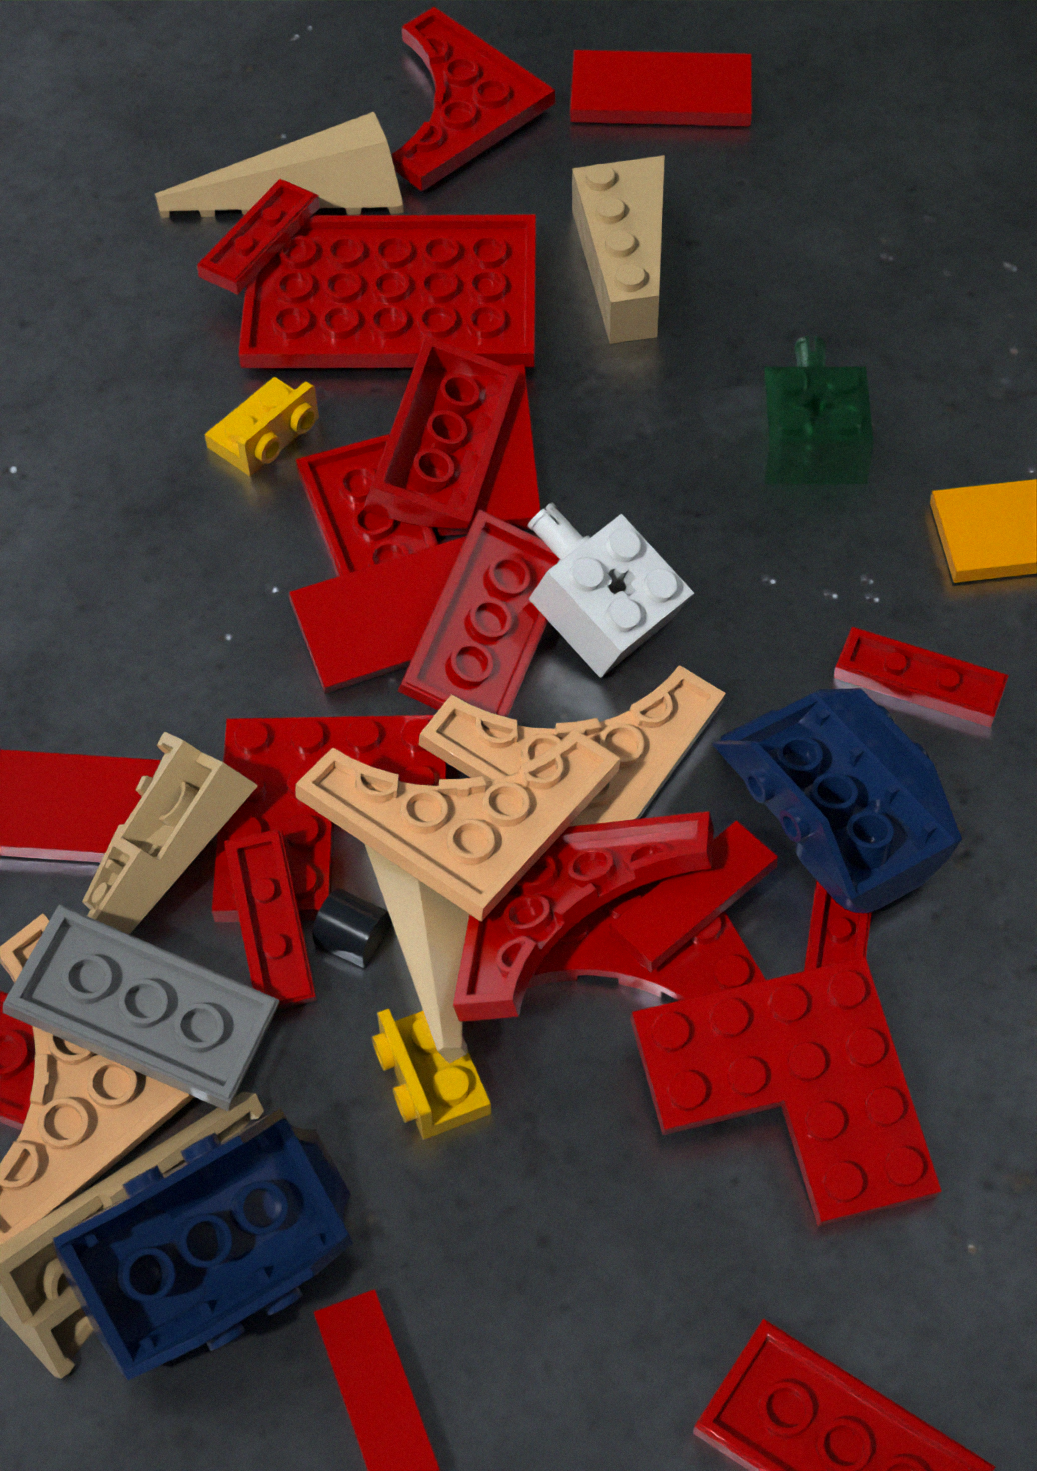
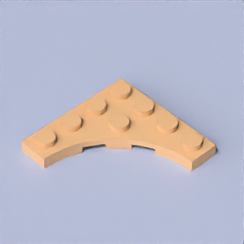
[418,665,726,827]
[295,729,621,922]
[0,914,195,1245]

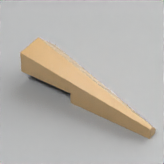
[155,112,404,218]
[82,732,258,935]
[365,844,469,1064]
[0,1092,264,1379]

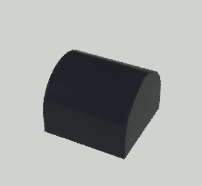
[312,888,392,968]

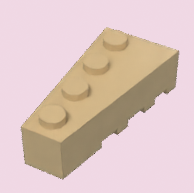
[572,155,665,344]

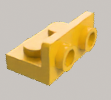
[205,377,319,476]
[371,1008,491,1140]

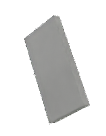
[3,904,279,1111]

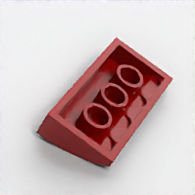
[362,335,519,529]

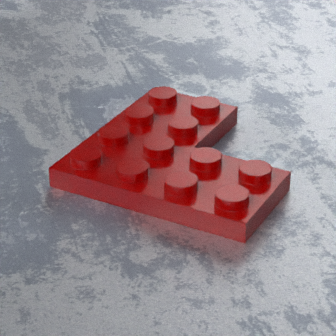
[212,715,447,922]
[630,956,942,1227]

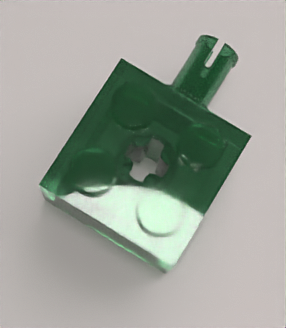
[760,336,874,484]

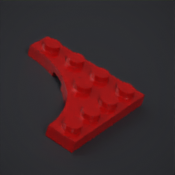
[391,7,555,191]
[453,811,714,1022]
[527,878,766,1000]

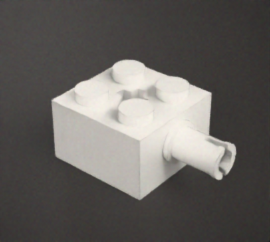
[527,502,694,678]

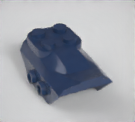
[712,688,962,913]
[53,1108,353,1381]

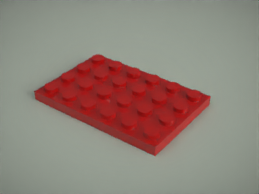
[238,214,536,368]

